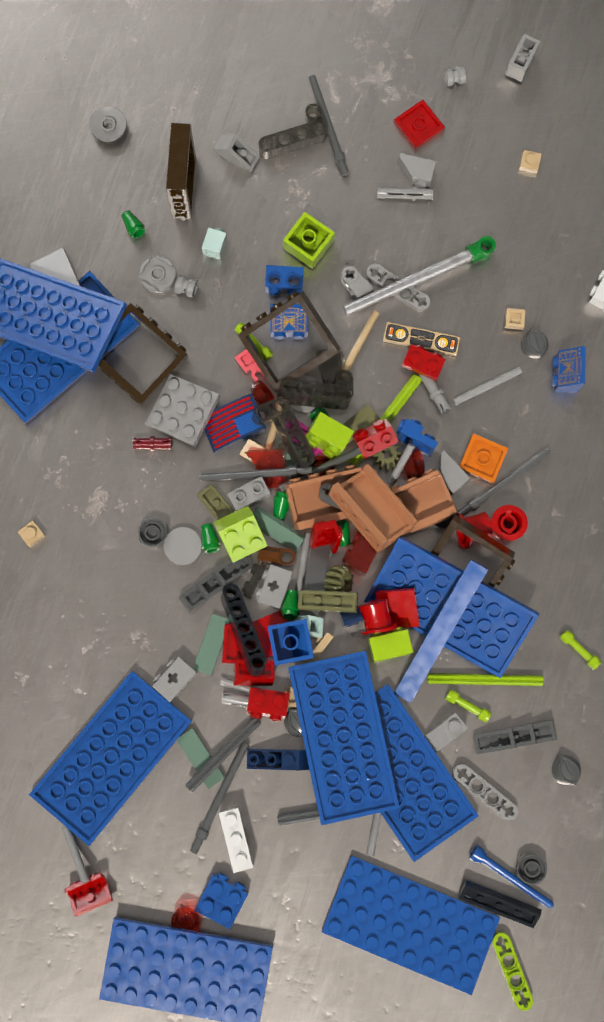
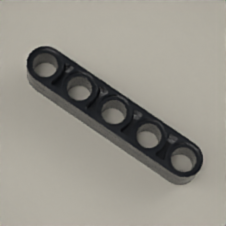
[221,583,267,677]

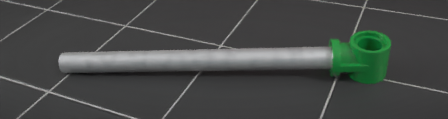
[343,236,496,316]

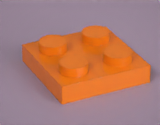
[459,433,509,484]

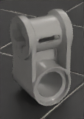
[341,266,374,300]

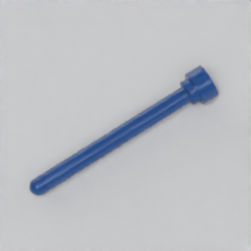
[469,845,554,908]

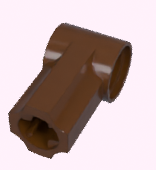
[258,546,297,567]

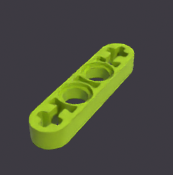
[492,931,533,1011]

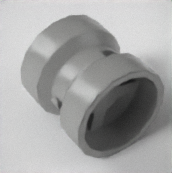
[444,65,466,87]
[174,275,198,298]

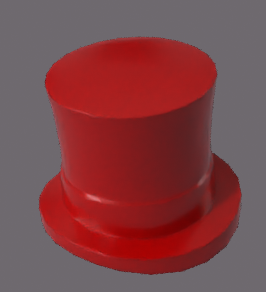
[491,505,528,541]
[456,512,493,549]
[358,599,398,635]

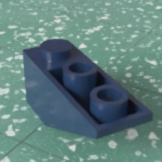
[247,749,310,771]

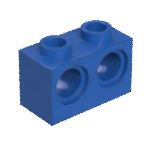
[265,265,304,296]

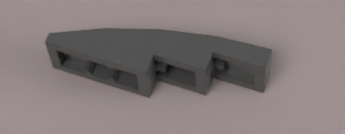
[300,545,331,617]
[179,556,255,613]
[473,720,557,754]

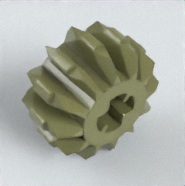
[370,445,403,472]
[324,565,354,592]

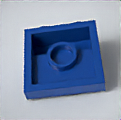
[396,418,438,456]
[195,872,249,929]

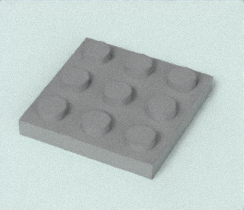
[145,374,221,447]

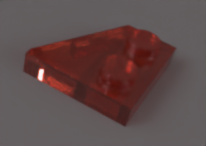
[247,448,287,488]

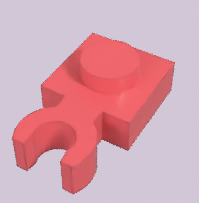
[235,349,265,382]

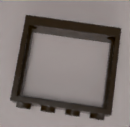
[166,123,196,220]
[238,291,341,392]
[98,303,187,406]
[431,515,515,587]

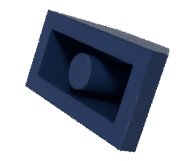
[338,606,363,628]

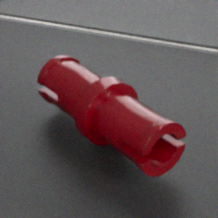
[133,436,172,451]

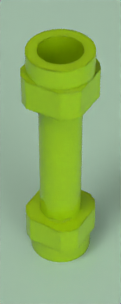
[234,322,274,361]
[559,629,602,670]
[445,689,492,723]

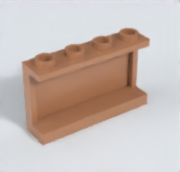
[284,464,362,530]
[329,464,417,553]
[390,469,459,542]

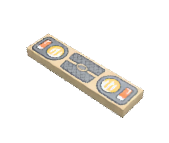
[383,322,460,356]

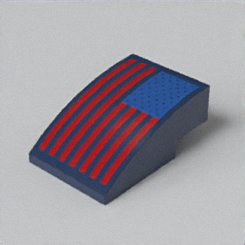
[204,393,266,453]

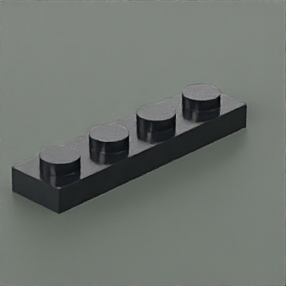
[458,880,542,929]

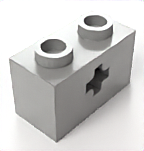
[505,34,541,82]
[227,476,271,511]
[256,565,293,610]
[152,657,197,702]

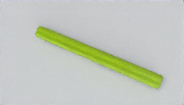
[349,374,422,467]
[427,673,544,686]

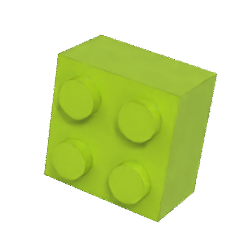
[283,212,335,269]
[303,412,354,458]
[213,506,268,563]
[367,627,413,663]

